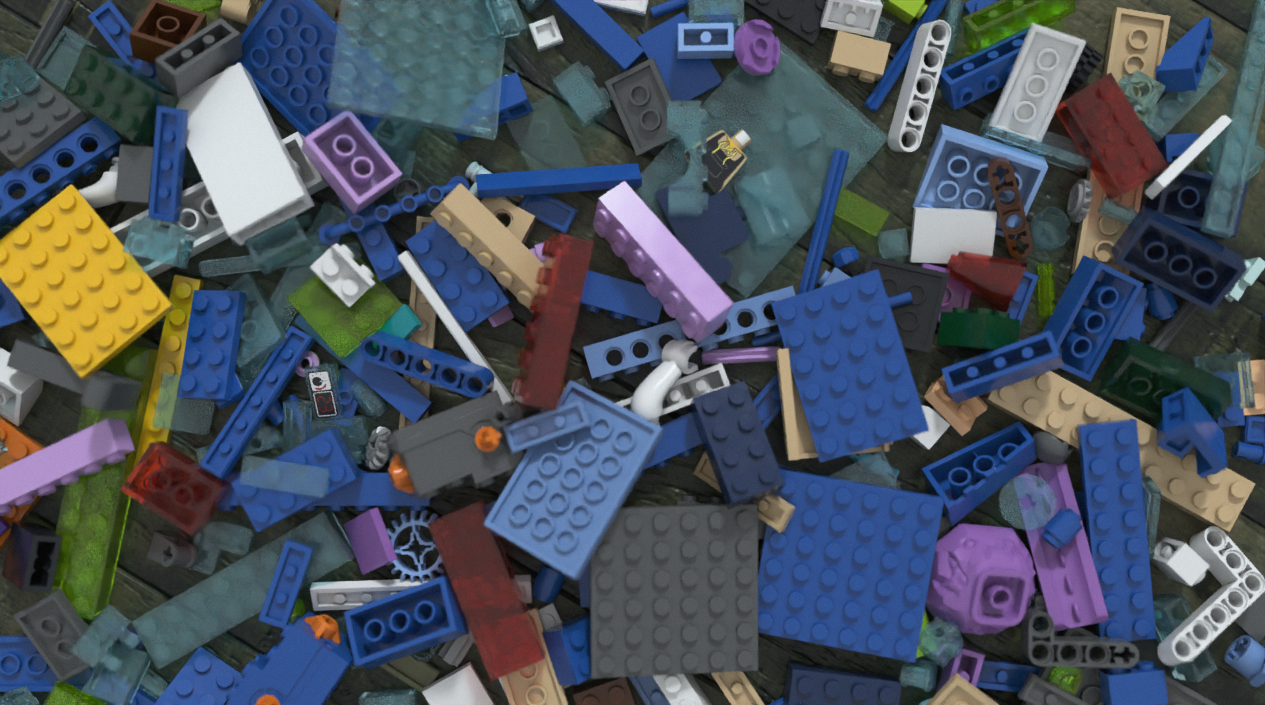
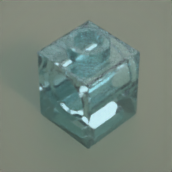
[1114,70,1166,115]

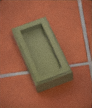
[380,653,441,694]

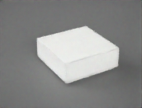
[529,15,564,52]

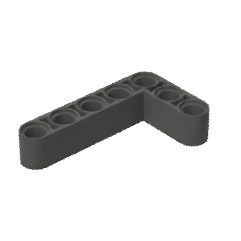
[7,338,143,411]

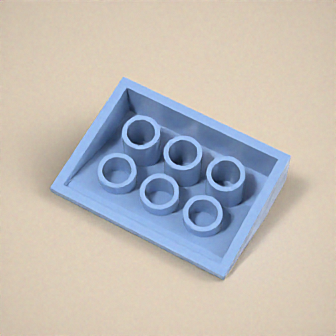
[912,124,1048,239]

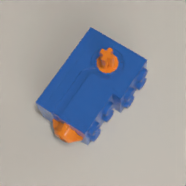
[225,611,354,705]

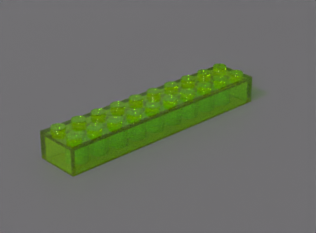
[42,344,158,620]

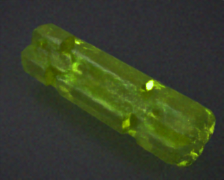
[1038,263,1055,316]

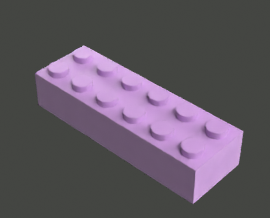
[593,181,733,344]

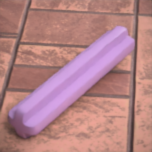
[701,346,781,365]

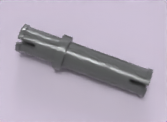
[492,393,543,426]

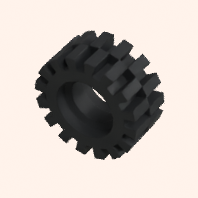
[1064,43,1103,95]

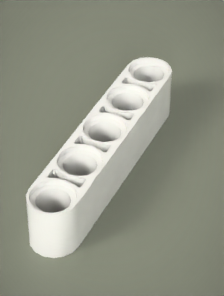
[887,20,951,152]

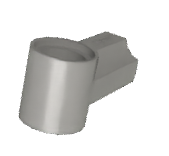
[438,608,488,667]

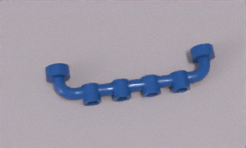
[319,176,469,246]

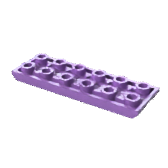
[1011,461,1109,632]

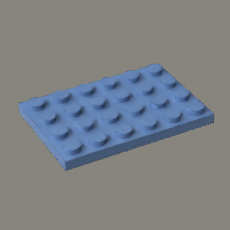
[483,380,665,581]

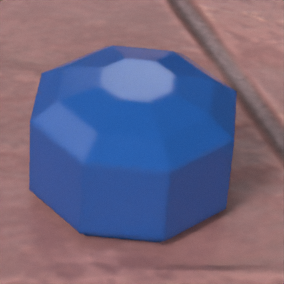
[831,247,860,268]

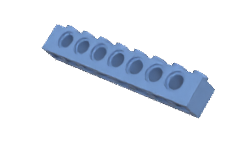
[583,286,796,382]

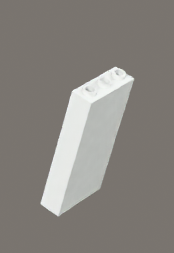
[167,62,314,245]

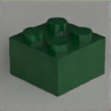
[937,307,1020,352]

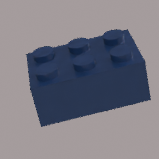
[1147,164,1249,240]

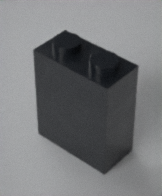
[1,522,62,592]

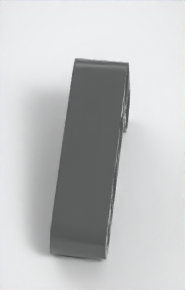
[1021,608,1139,668]

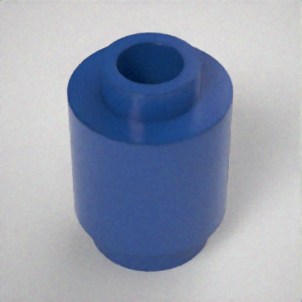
[1144,282,1179,320]
[1041,508,1083,550]
[532,563,567,604]

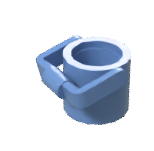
[1224,635,1265,687]

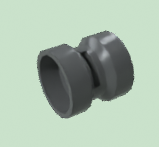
[394,178,425,202]

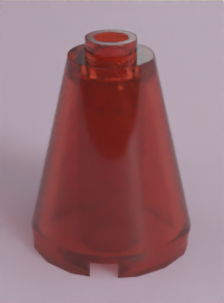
[946,251,1028,312]

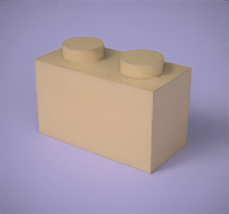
[826,30,891,83]

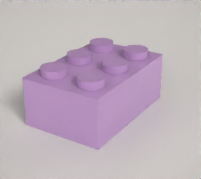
[301,108,402,215]

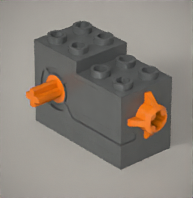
[386,390,524,500]

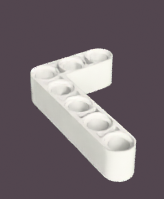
[1157,526,1265,666]

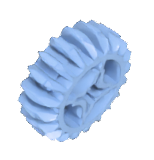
[386,510,456,583]

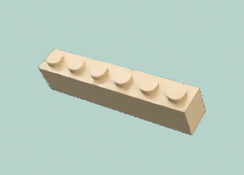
[430,183,579,329]

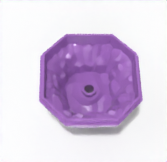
[925,524,1036,635]

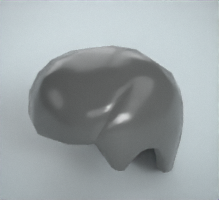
[1031,429,1075,465]

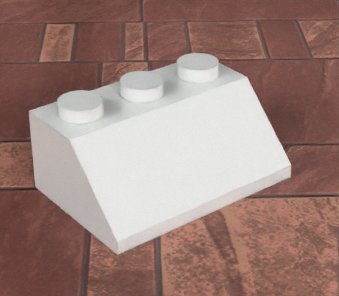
[0,347,44,426]

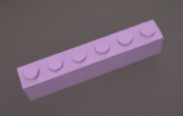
[0,419,135,516]

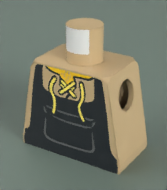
[683,129,752,194]

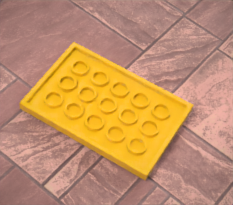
[0,184,175,380]

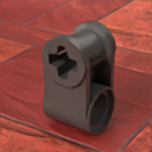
[147,530,198,569]

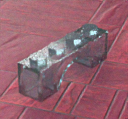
[666,101,708,217]

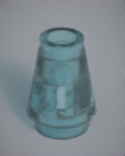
[348,379,389,419]

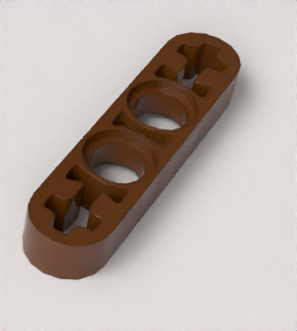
[987,157,1033,259]

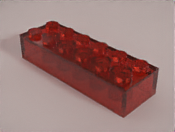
[511,234,593,411]
[427,500,546,681]

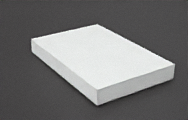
[909,207,997,265]

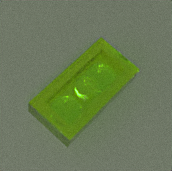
[835,186,890,237]

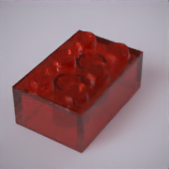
[121,441,232,536]

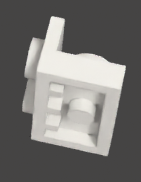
[820,0,883,37]
[309,243,376,307]

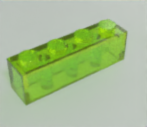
[962,0,1075,53]

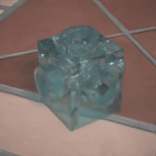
[917,617,964,668]

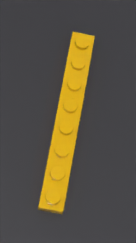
[130,275,204,492]

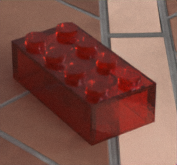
[1056,73,1169,200]

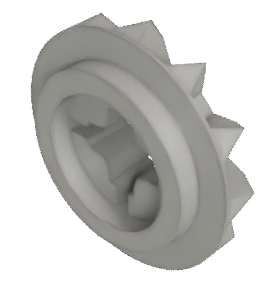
[1067,179,1093,223]
[364,426,391,470]

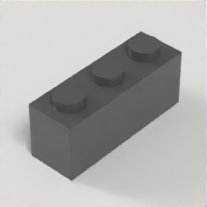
[155,18,243,99]

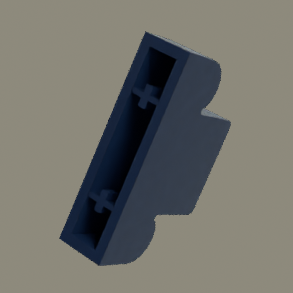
[654,181,750,286]

